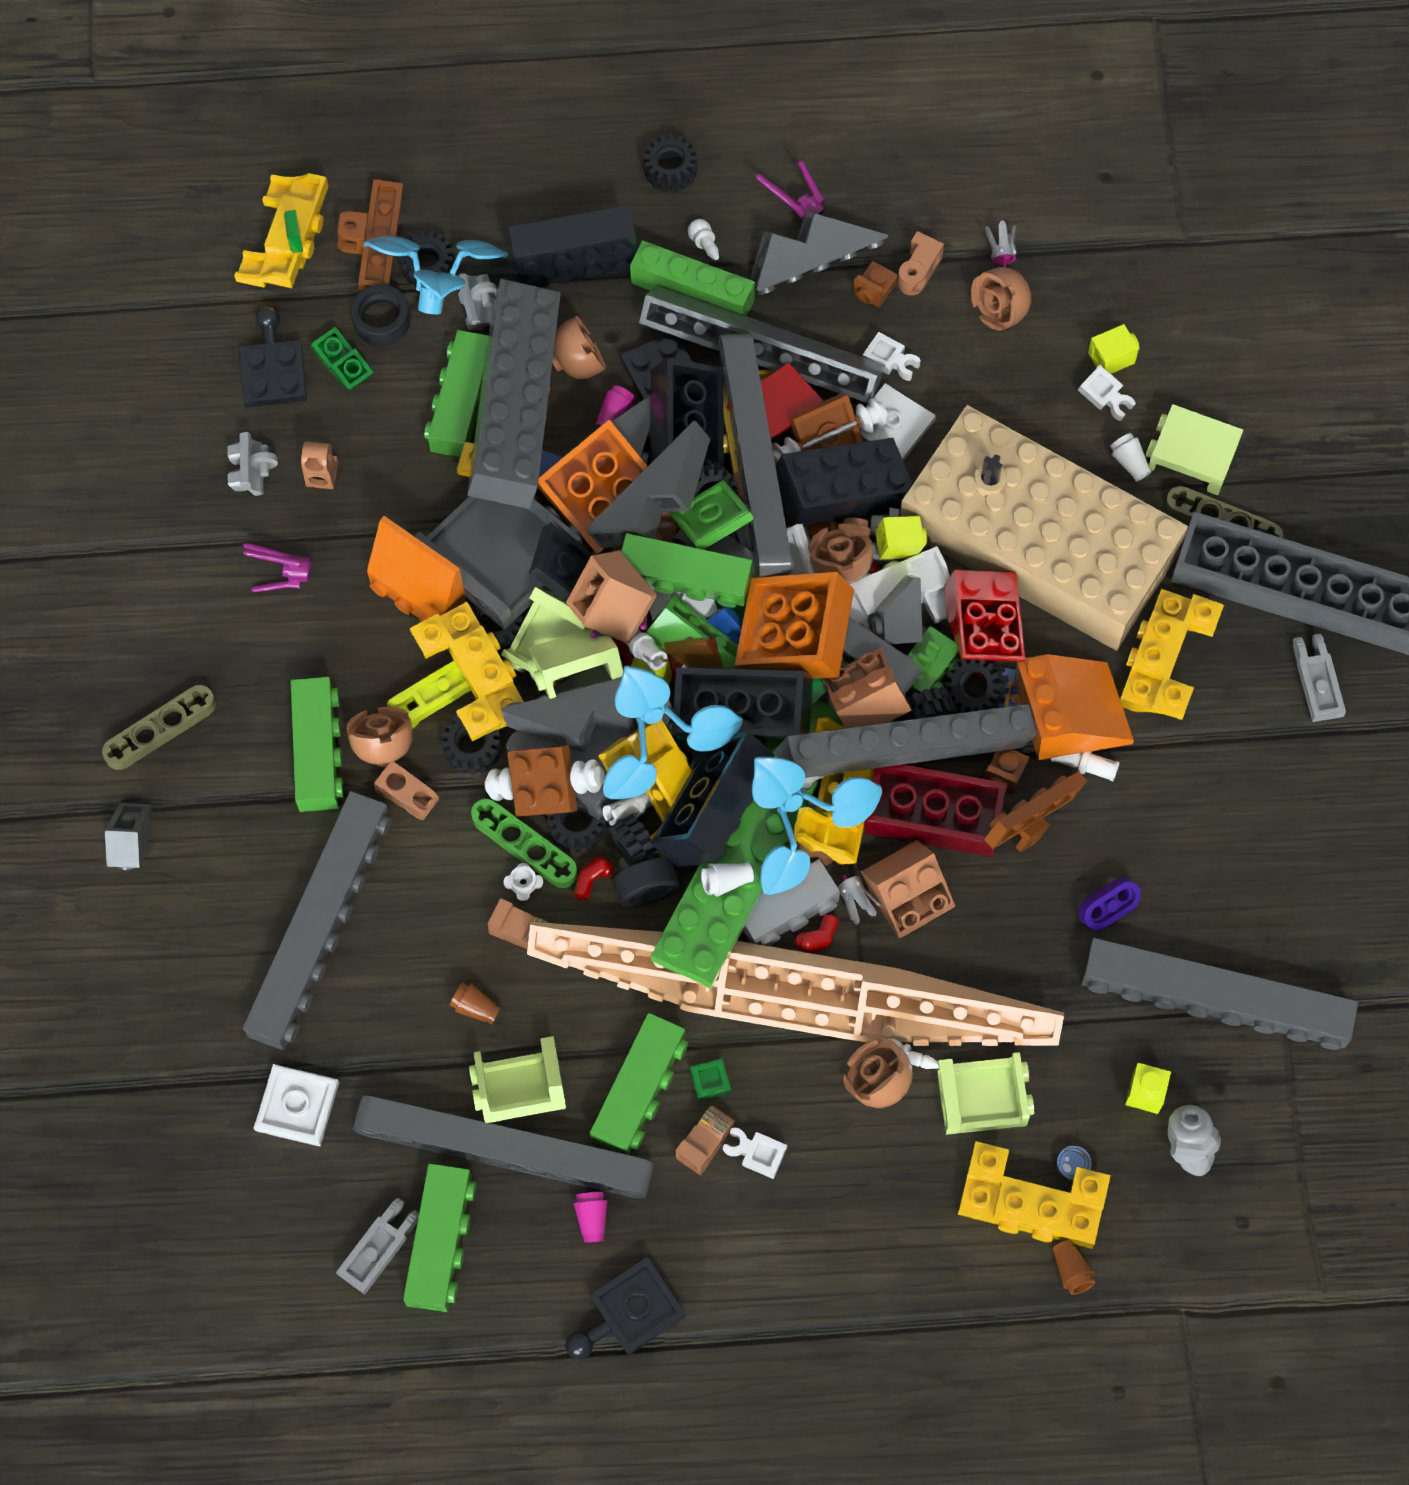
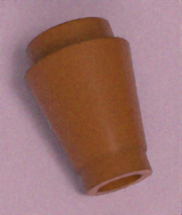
[449,982,502,1025]
[1052,1240,1096,1295]

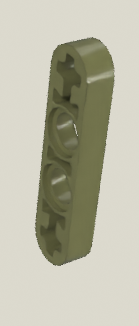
[1165,486,1284,538]
[102,685,216,770]

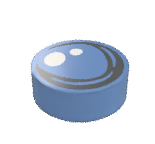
[1056,1146,1092,1182]

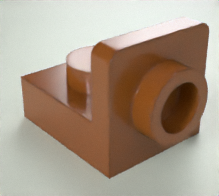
[853,261,899,308]
[984,749,1030,794]

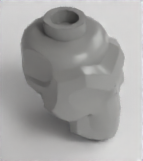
[1167,1105,1221,1176]

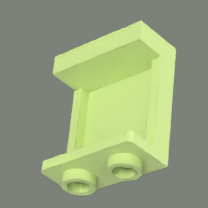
[1145,404,1243,495]
[501,587,589,686]
[527,628,623,699]
[469,1036,566,1123]
[937,1052,1034,1135]

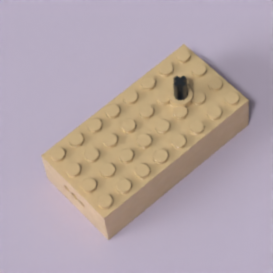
[900,405,1188,651]

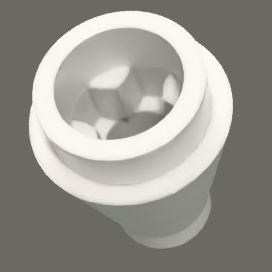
[1110,433,1152,482]
[701,862,754,897]

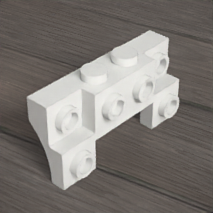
[849,546,950,632]

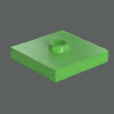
[670,480,754,550]

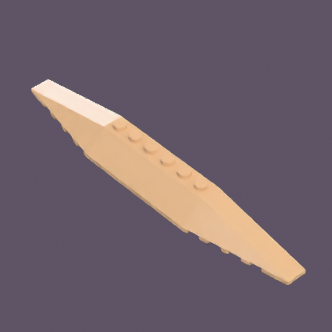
[527,922,1064,1046]

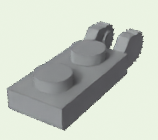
[1293,634,1346,722]
[336,1198,419,1295]

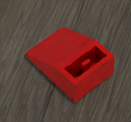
[944,570,1025,662]

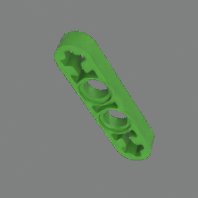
[471,799,577,888]

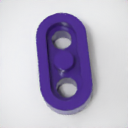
[1079,877,1141,930]

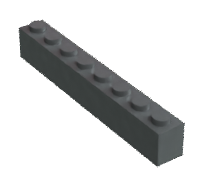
[639,285,885,403]
[775,704,1037,778]
[243,791,392,1051]
[1081,938,1358,1050]

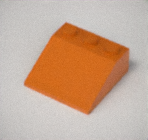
[538,420,648,554]
[367,516,467,623]
[735,572,854,679]
[1014,654,1134,760]

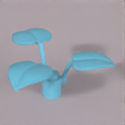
[363,236,508,314]
[603,666,743,799]
[752,757,882,895]

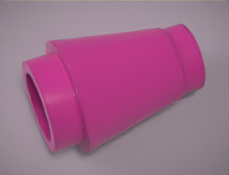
[595,385,635,428]
[573,1192,608,1243]

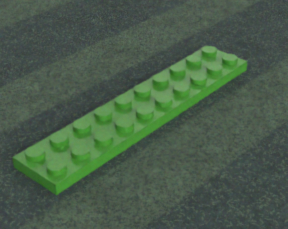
[651,700,844,989]

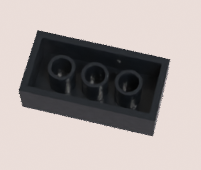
[508,205,637,287]
[651,358,724,495]
[775,437,913,527]
[672,667,813,741]
[651,731,775,867]

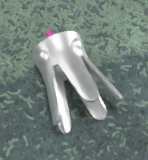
[985,220,1017,267]
[838,875,882,925]

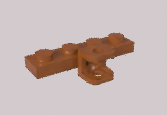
[337,179,403,290]
[984,771,1087,853]

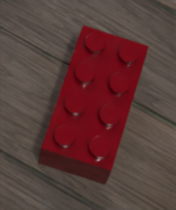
[864,764,1007,857]

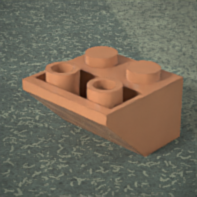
[566,551,657,643]
[823,648,911,728]
[861,840,956,939]

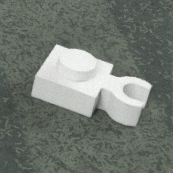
[863,332,921,381]
[1078,365,1136,421]
[723,1128,787,1179]

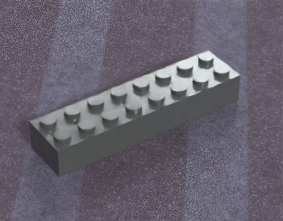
[467,279,561,509]
[1171,512,1409,655]

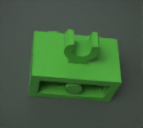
[905,626,961,698]

